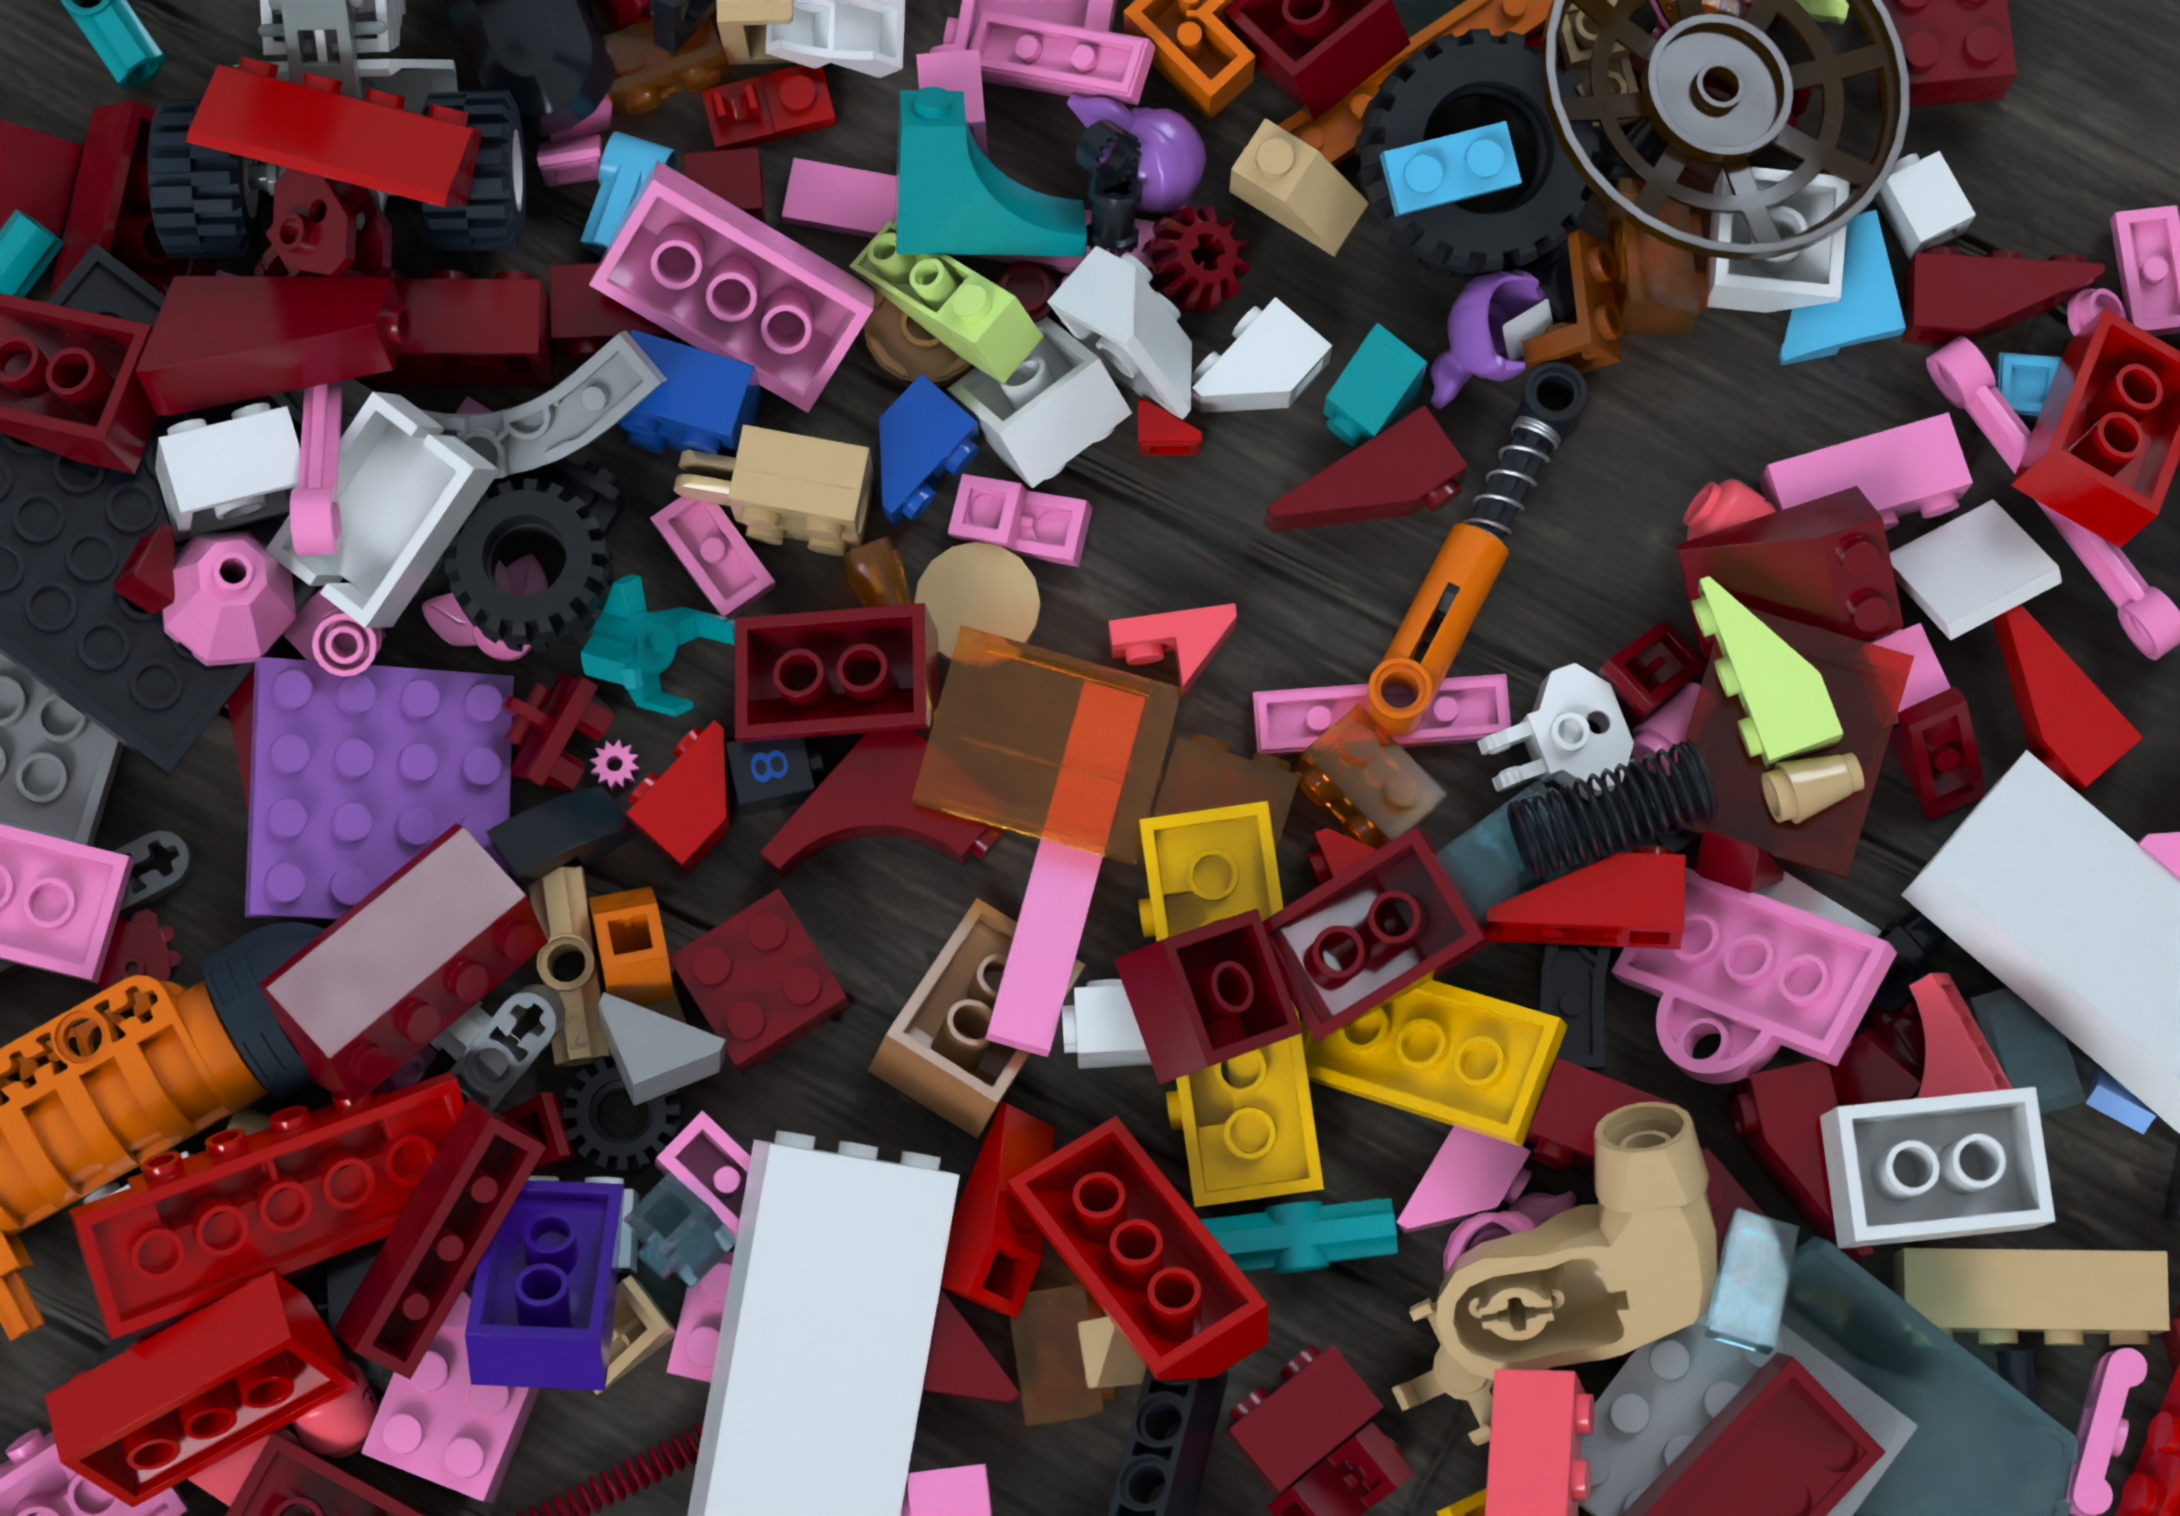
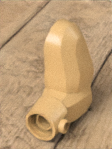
[1436,1102,1717,1380]

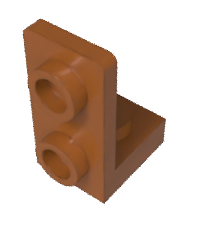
[1522,228,1624,374]

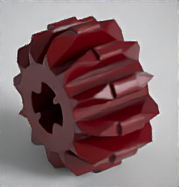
[1141,205,1251,312]

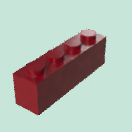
[334,1098,547,1380]

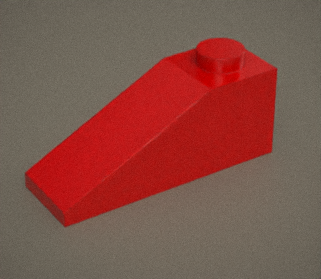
[1991,604,2143,794]
[1486,845,1686,949]

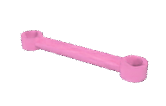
[1926,336,2180,660]
[290,380,344,556]

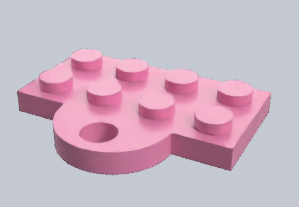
[1611,867,1897,1084]

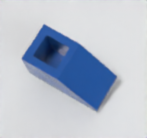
[879,373,980,529]

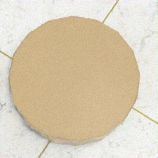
[914,541,1041,670]

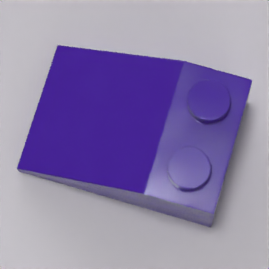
[465,1180,624,1391]

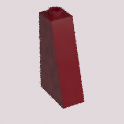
[135,276,412,416]

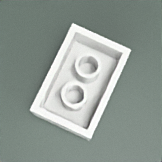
[1820,1087,2055,1249]

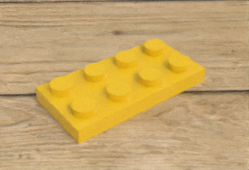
[1300,980,1568,1147]

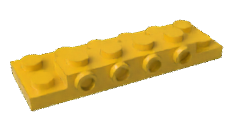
[1139,801,1324,1207]

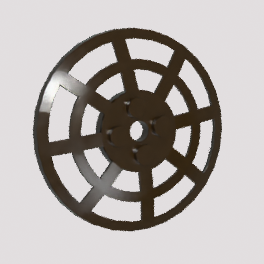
[1541,0,1910,260]

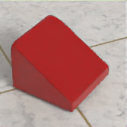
[1137,397,1202,456]

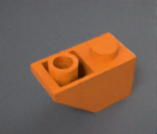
[588,886,674,1005]

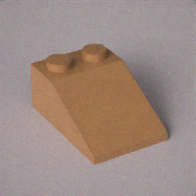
[868,898,1086,1139]

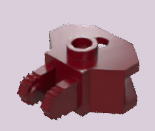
[253,168,392,277]

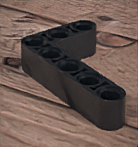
[1108,1367,1228,1516]

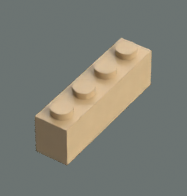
[1893,1248,2170,1347]

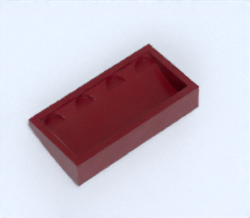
[1621,1352,1885,1516]

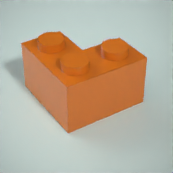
[1123,0,1256,122]

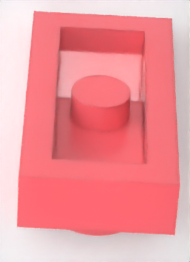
[1109,603,1237,698]

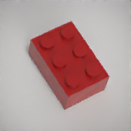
[2011,308,2180,548]

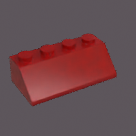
[186,56,484,207]
[1007,1116,1268,1380]
[44,1271,359,1508]

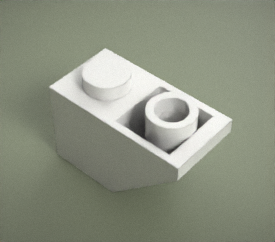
[1191,297,1333,413]

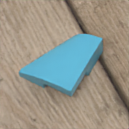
[1779,210,1906,366]

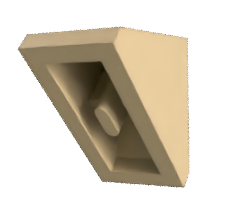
[593,1275,676,1395]

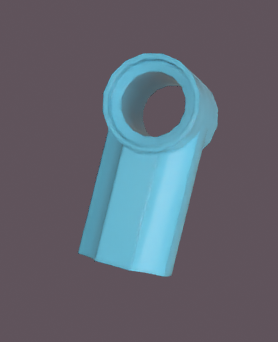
[580,131,676,258]

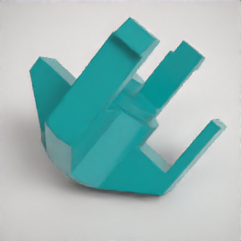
[581,574,735,717]

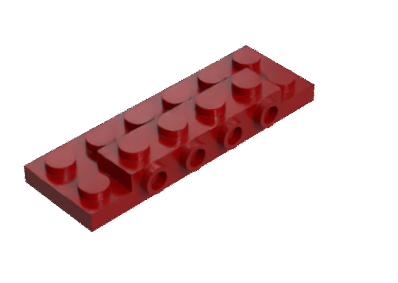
[69,1072,465,1339]

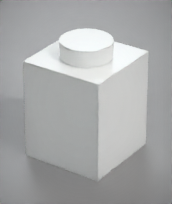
[1874,151,1976,261]

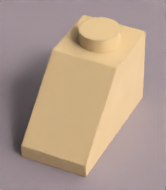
[1229,118,1369,257]

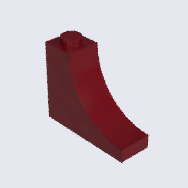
[760,729,1006,879]

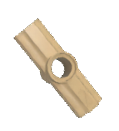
[528,866,612,1068]

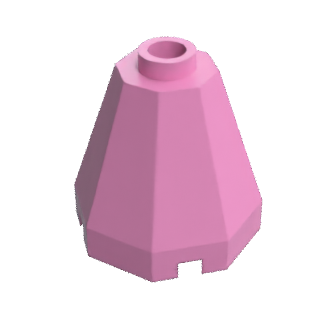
[162,531,296,666]

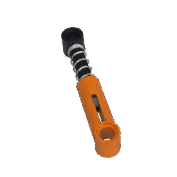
[1365,361,1588,736]

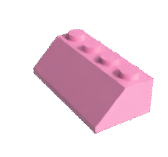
[589,160,875,413]

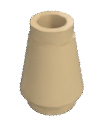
[1762,752,1864,824]

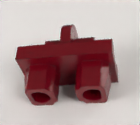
[500,673,615,792]

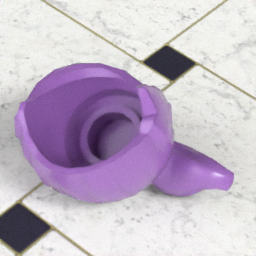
[1067,93,1207,214]
[1430,268,1547,410]

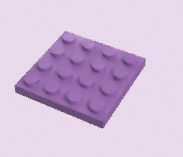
[245,657,514,922]

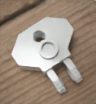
[1477,663,1634,800]

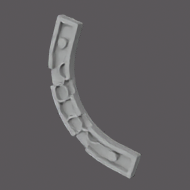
[270,330,667,479]

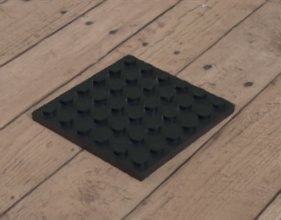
[0,244,320,777]

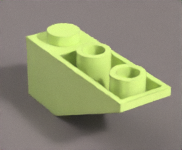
[849,220,1044,384]
[1691,576,1844,769]

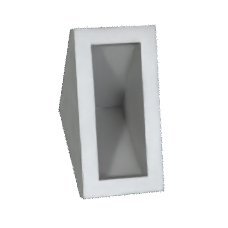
[598,992,725,1106]

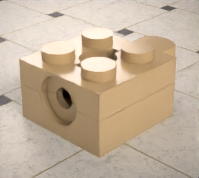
[673,425,876,556]

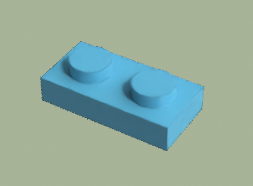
[1380,121,1522,217]

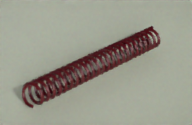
[516,1422,703,1516]

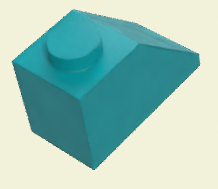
[1323,323,1427,447]

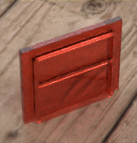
[1664,606,1914,878]

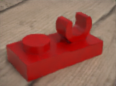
[701,65,837,151]

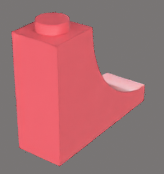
[1909,973,2013,1099]

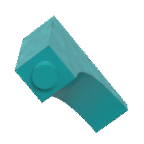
[895,87,1087,257]

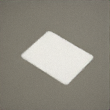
[1502,299,1553,361]

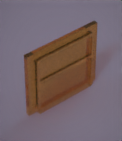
[911,625,1182,866]

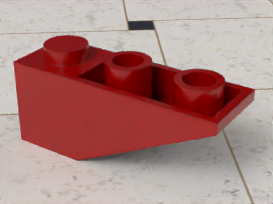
[940,1102,1055,1318]

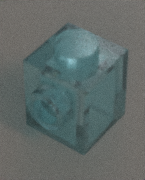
[623,1172,736,1289]

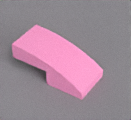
[948,474,1093,567]

